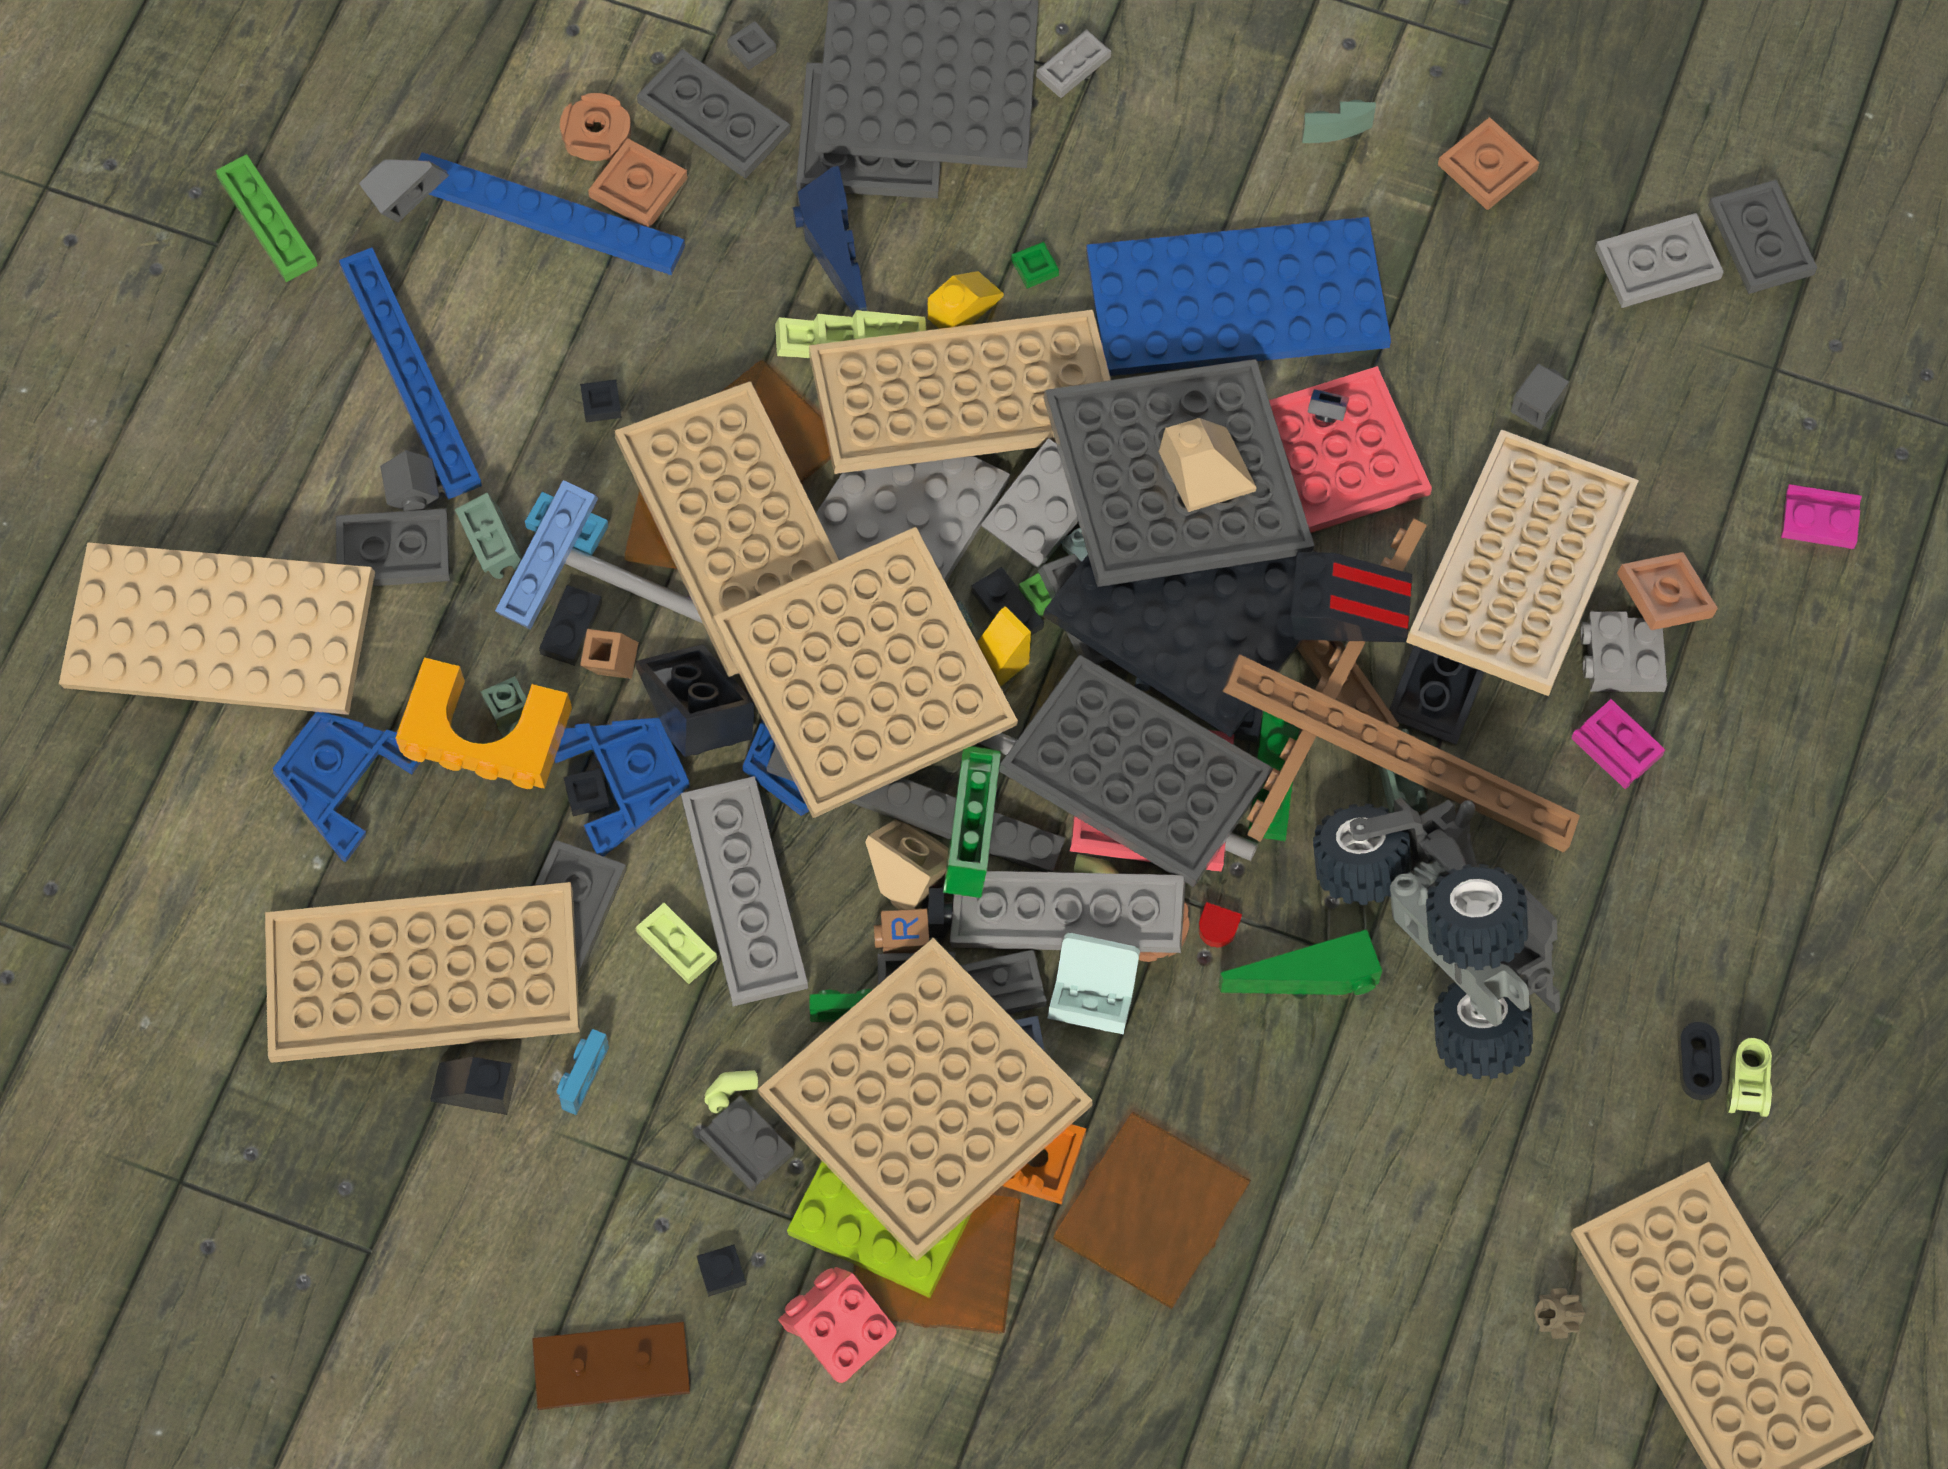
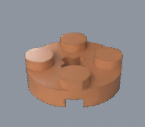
[560,93,631,161]

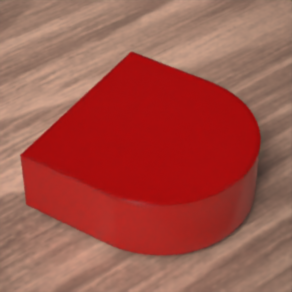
[1198,902,1242,948]

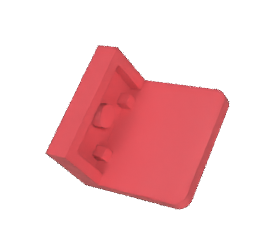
[778,1267,896,1383]

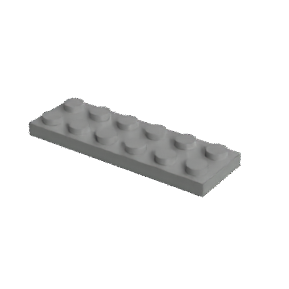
[681,776,808,1006]
[950,871,1186,953]

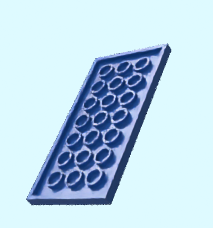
[1086,217,1391,376]

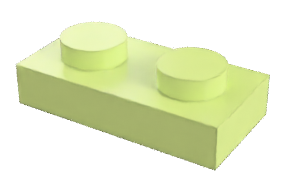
[636,903,717,984]

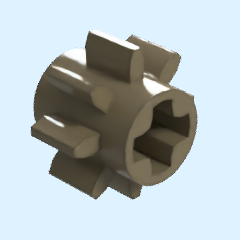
[1534,1288,1585,1339]

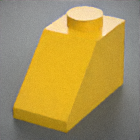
[928,271,1004,329]
[977,606,1031,687]

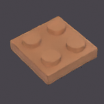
[1438,117,1539,210]
[588,138,688,228]
[1617,552,1718,630]

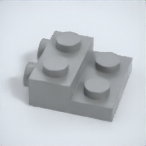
[1580,612,1667,692]

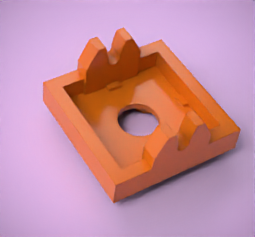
[1002,1124,1086,1205]

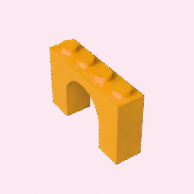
[395,657,572,789]

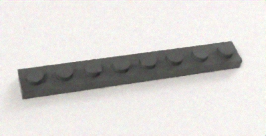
[767,746,1065,872]

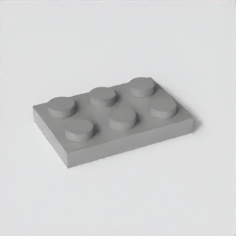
[1595,213,1723,308]
[981,438,1078,569]

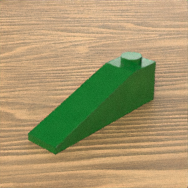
[943,746,1001,898]
[1218,929,1382,995]

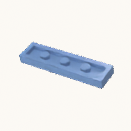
[495,480,598,630]

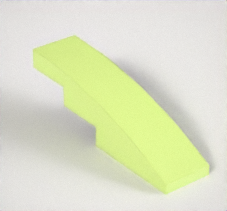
[775,310,926,358]

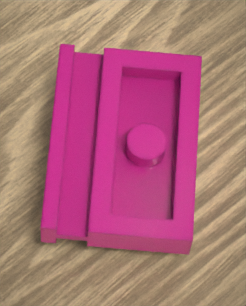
[1781,484,1862,549]
[1571,699,1665,789]

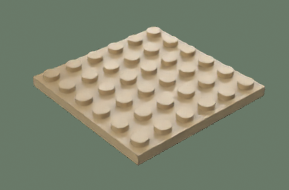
[713,527,1018,818]
[758,938,1092,1261]

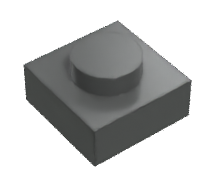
[727,21,776,70]

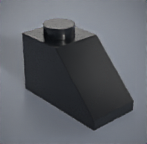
[430,1057,516,1115]

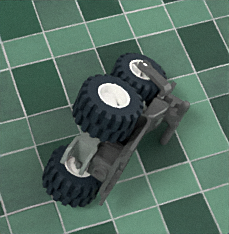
[1313,798,1560,1079]

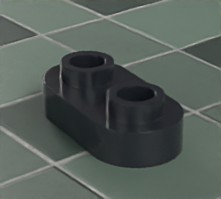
[1678,1022,1722,1100]

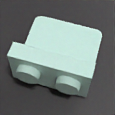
[1048,933,1140,1034]

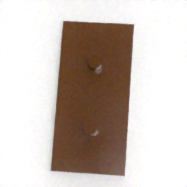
[532,1322,690,1410]

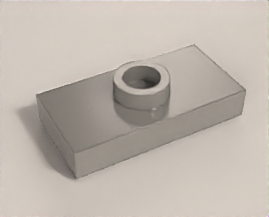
[1036,29,1111,98]

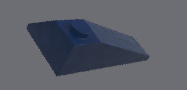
[792,166,867,315]

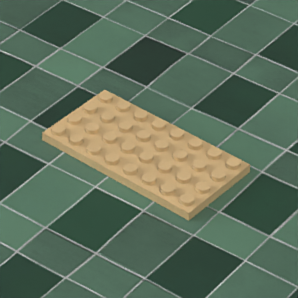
[809,310,1111,474]
[615,381,839,677]
[1406,430,1639,696]
[59,543,375,715]
[265,882,580,1063]
[1571,1162,1874,1469]

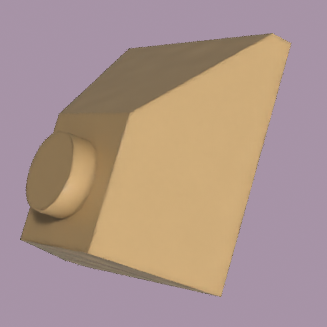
[1159,418,1257,512]
[865,819,949,910]

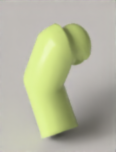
[1074,854,1119,874]
[705,1070,758,1114]

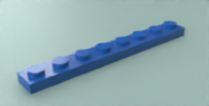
[418,152,685,275]
[339,247,482,500]

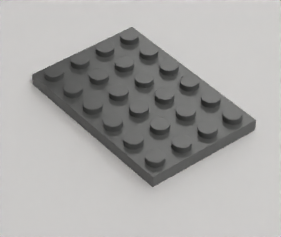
[999,655,1273,887]

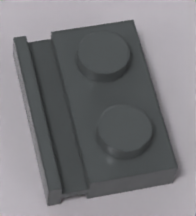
[960,950,1047,1014]
[699,1096,794,1191]

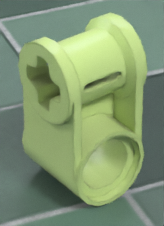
[1726,1038,1772,1117]

